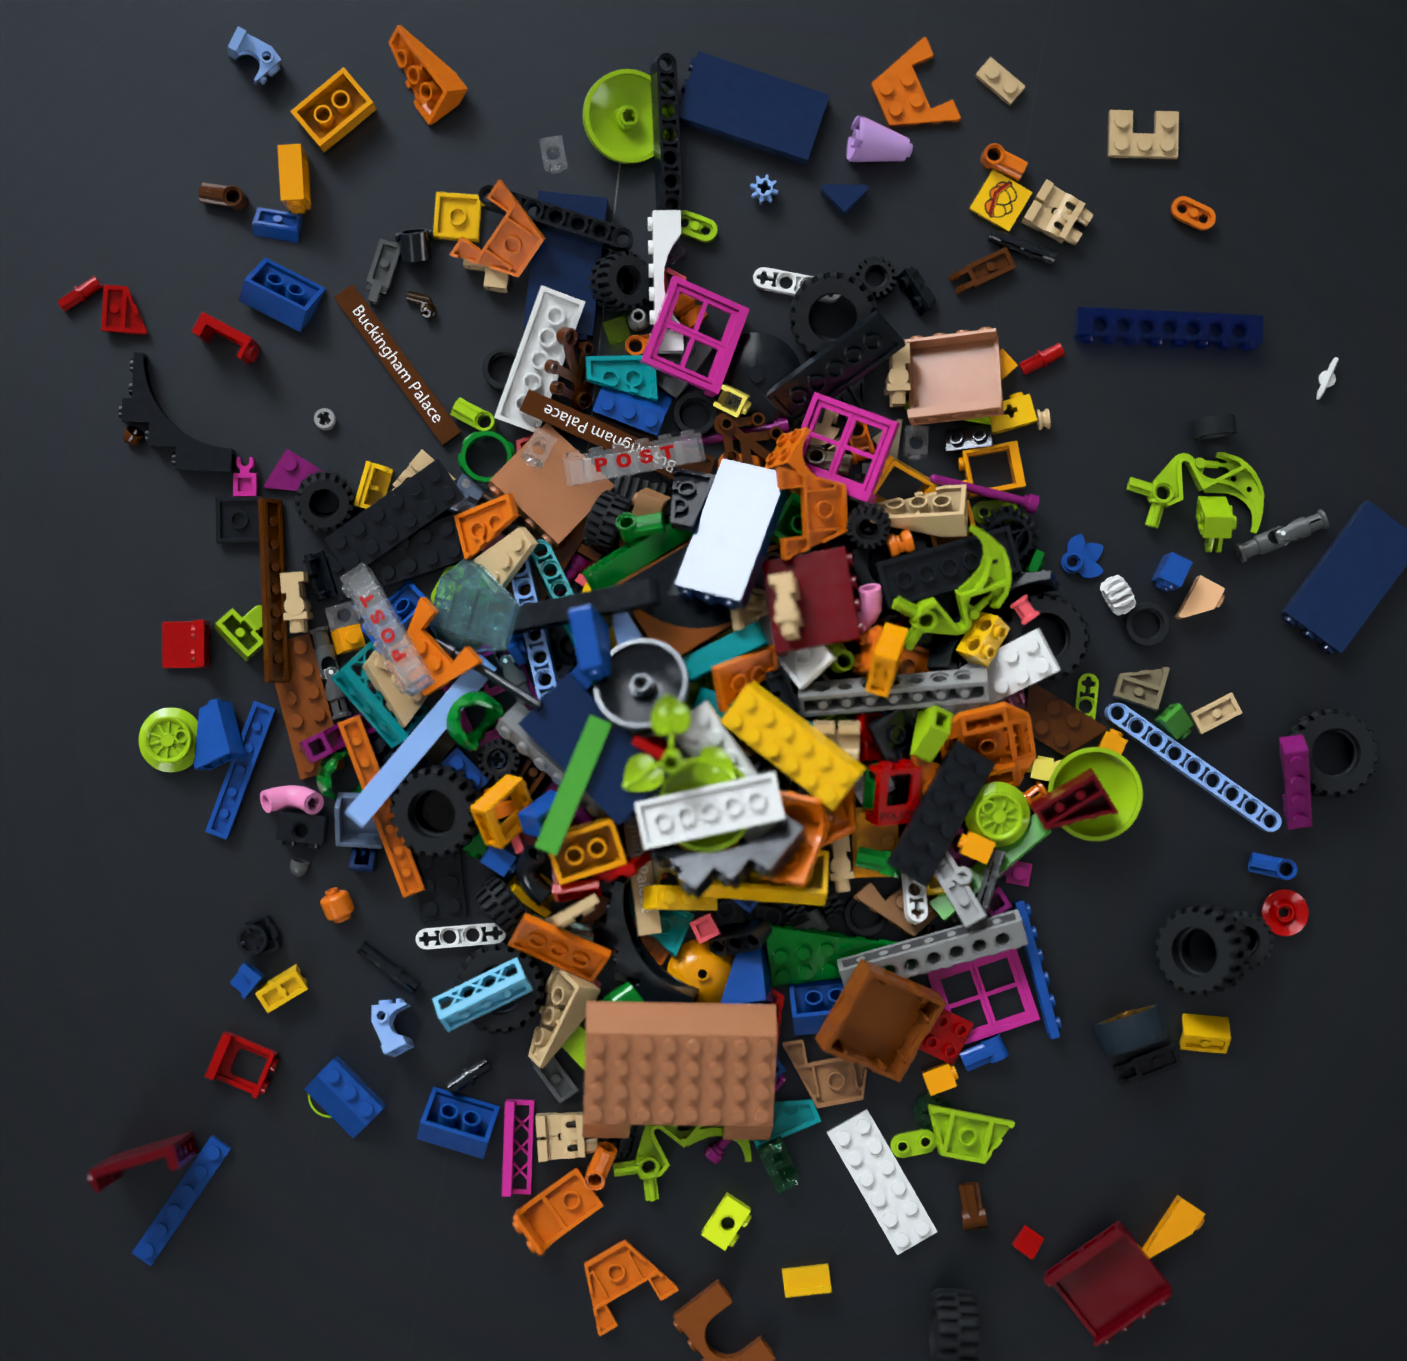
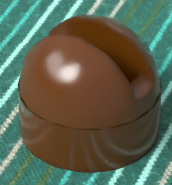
[123,426,144,446]

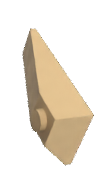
[870,484,968,537]
[528,966,601,1068]

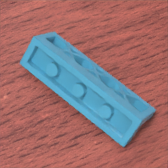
[432,957,533,1032]

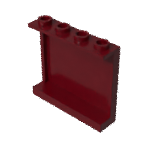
[762,546,865,657]
[88,1131,199,1193]
[1043,1220,1172,1347]

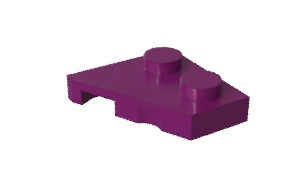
[264,449,324,493]

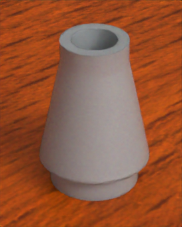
[627,309,650,332]

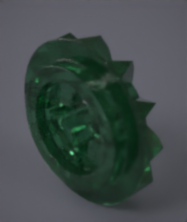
[913,1093,950,1131]

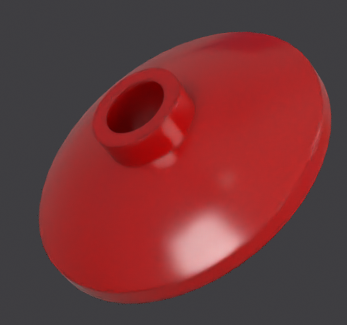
[1262,889,1309,936]

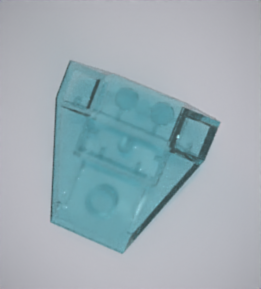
[429,559,520,653]

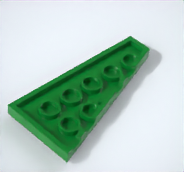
[766,922,910,987]

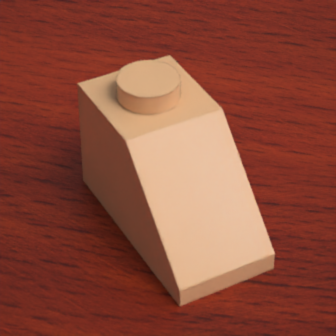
[1175,575,1225,620]

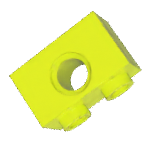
[701,1192,752,1251]

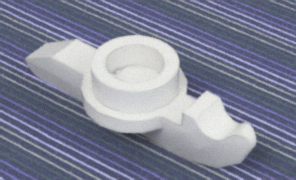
[1316,357,1339,400]

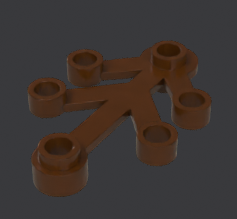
[544,327,594,412]
[714,412,783,466]

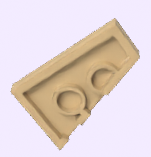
[470,527,538,594]
[362,648,428,728]

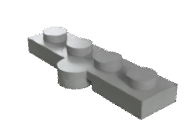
[934,850,987,929]

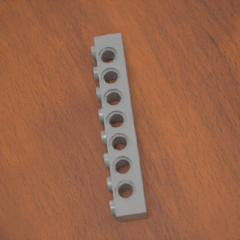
[798,667,989,717]
[837,909,1028,987]

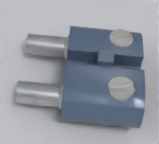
[448,473,496,515]

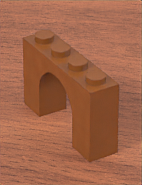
[673,1279,775,1361]

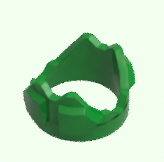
[458,431,516,483]
[446,692,505,751]
[316,750,363,800]

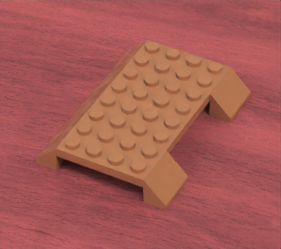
[582,1001,777,1140]

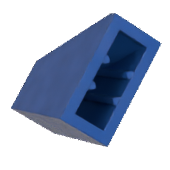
[568,604,611,680]
[194,698,245,770]
[721,946,773,1004]

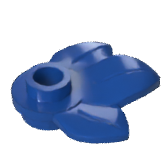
[1061,534,1103,578]

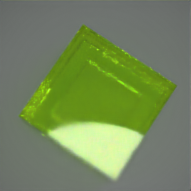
[602,316,631,346]

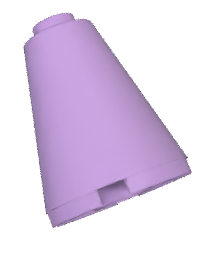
[846,115,913,162]

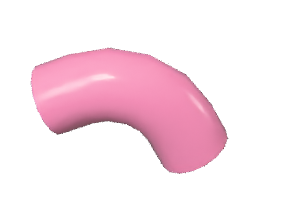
[858,583,883,631]
[260,785,324,815]

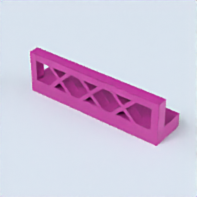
[502,1099,535,1197]

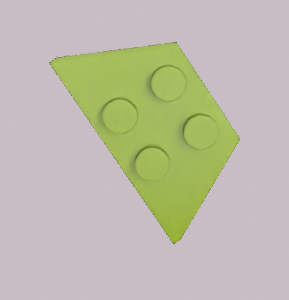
[928,1104,1015,1164]

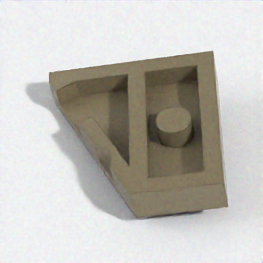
[1112,667,1170,711]

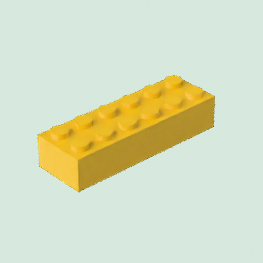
[720,681,867,810]
[683,844,829,906]

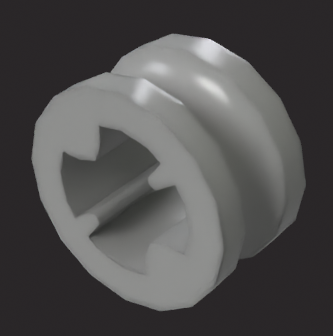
[314,408,336,431]

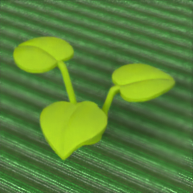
[622,694,736,792]

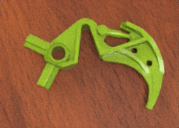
[1126,452,1265,534]
[892,525,1012,651]
[613,1125,752,1201]

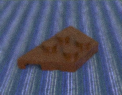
[1025,683,1107,756]

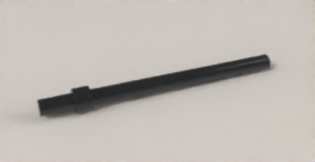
[434,636,544,711]

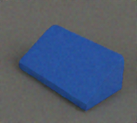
[252,207,303,243]

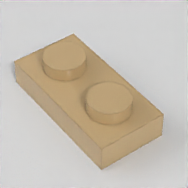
[975,57,1026,106]
[1189,692,1243,734]

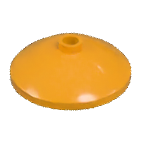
[667,939,734,1003]

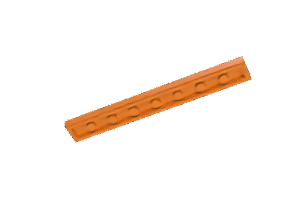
[337,715,425,898]

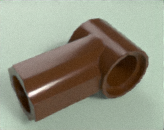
[198,182,248,211]
[958,1182,988,1231]

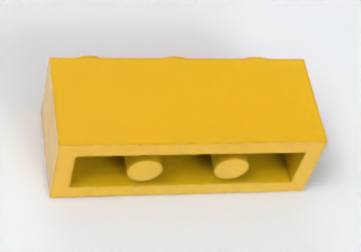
[643,885,718,912]

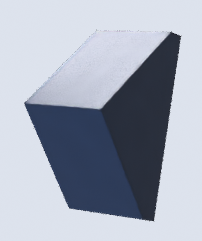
[821,184,868,217]
[349,847,378,872]

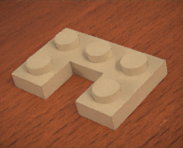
[1108,110,1179,159]
[543,894,599,928]

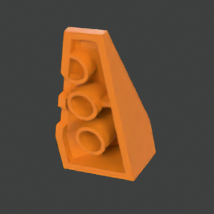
[388,25,468,125]

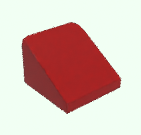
[1012,1225,1044,1260]

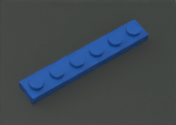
[205,701,277,840]
[1012,900,1062,1039]
[132,1135,232,1266]

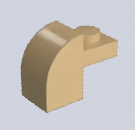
[463,259,510,293]
[803,409,840,447]

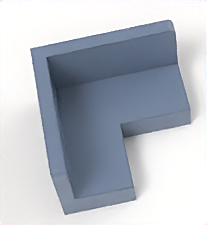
[334,792,383,849]

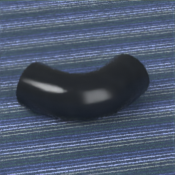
[516,845,552,906]

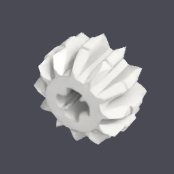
[1100,575,1136,616]

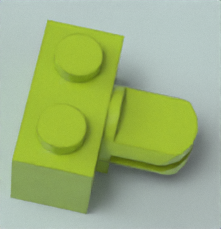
[1196,496,1237,553]
[214,605,263,662]

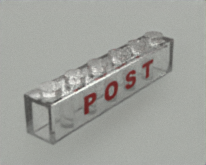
[562,429,706,487]
[340,563,435,697]

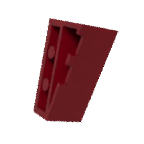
[1030,768,1119,830]

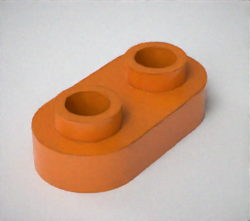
[1170,196,1216,231]

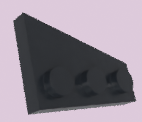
[670,467,716,532]

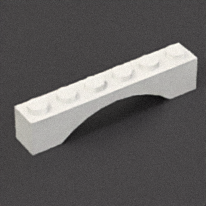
[647,210,684,354]

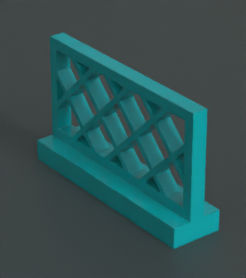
[330,641,430,748]

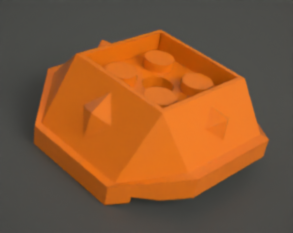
[940,702,1036,787]

